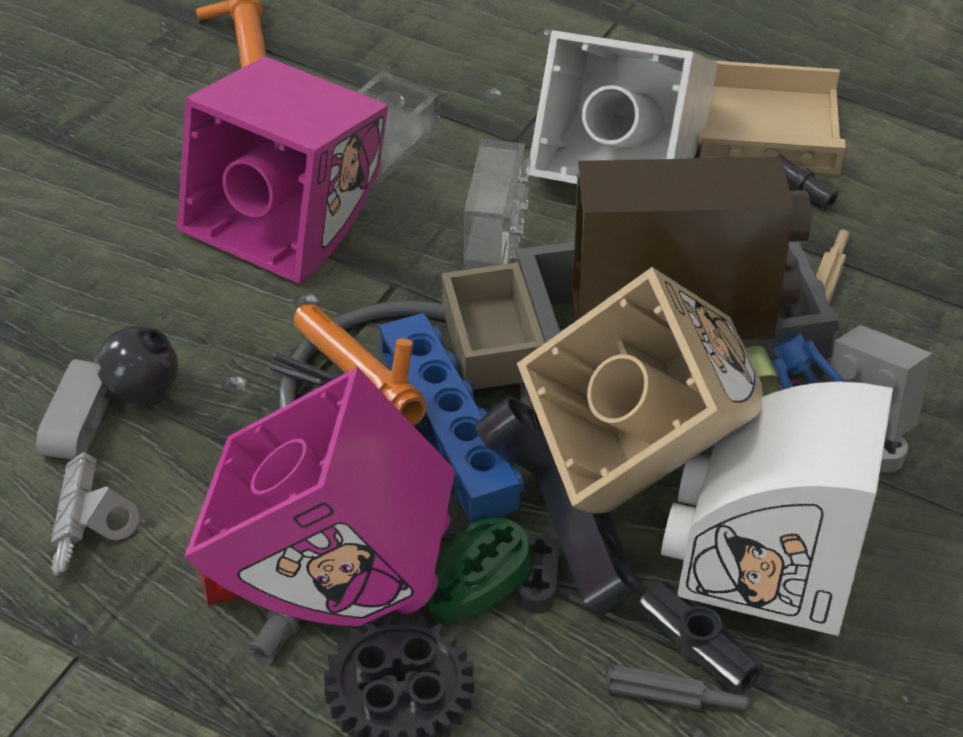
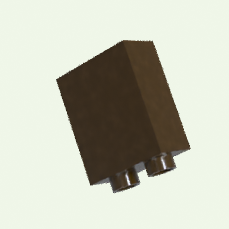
[572,157,811,340]

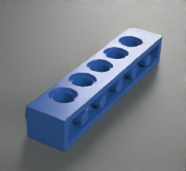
[379,313,524,524]

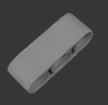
[36,359,113,460]

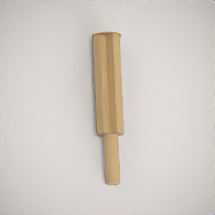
[816,230,849,304]

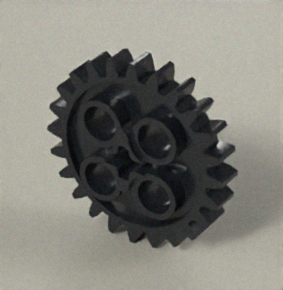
[324,614,475,737]

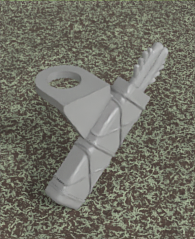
[51,452,139,576]

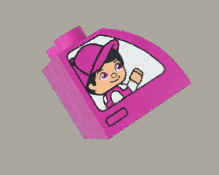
[177,56,388,284]
[184,367,455,626]

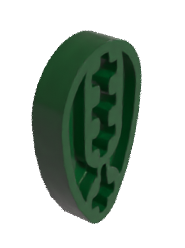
[424,518,534,625]

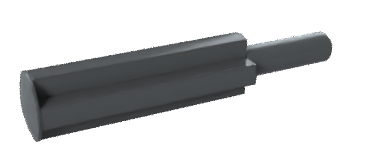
[607,664,749,710]

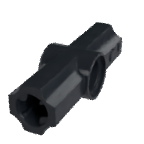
[638,580,764,695]

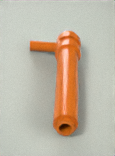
[196,0,267,68]
[294,304,427,426]

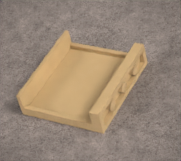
[699,60,846,175]

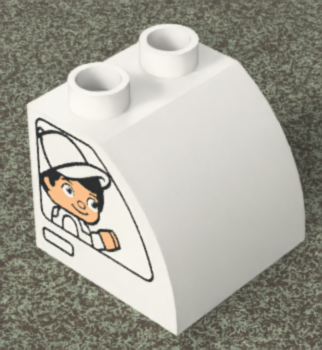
[661,382,893,636]

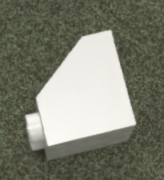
[527,30,718,184]

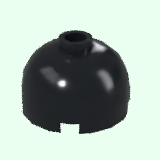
[94,326,179,406]

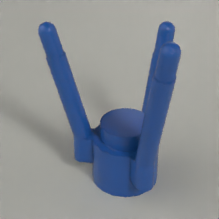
[771,332,845,390]

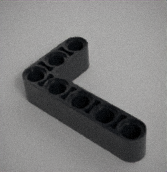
[475,396,639,616]

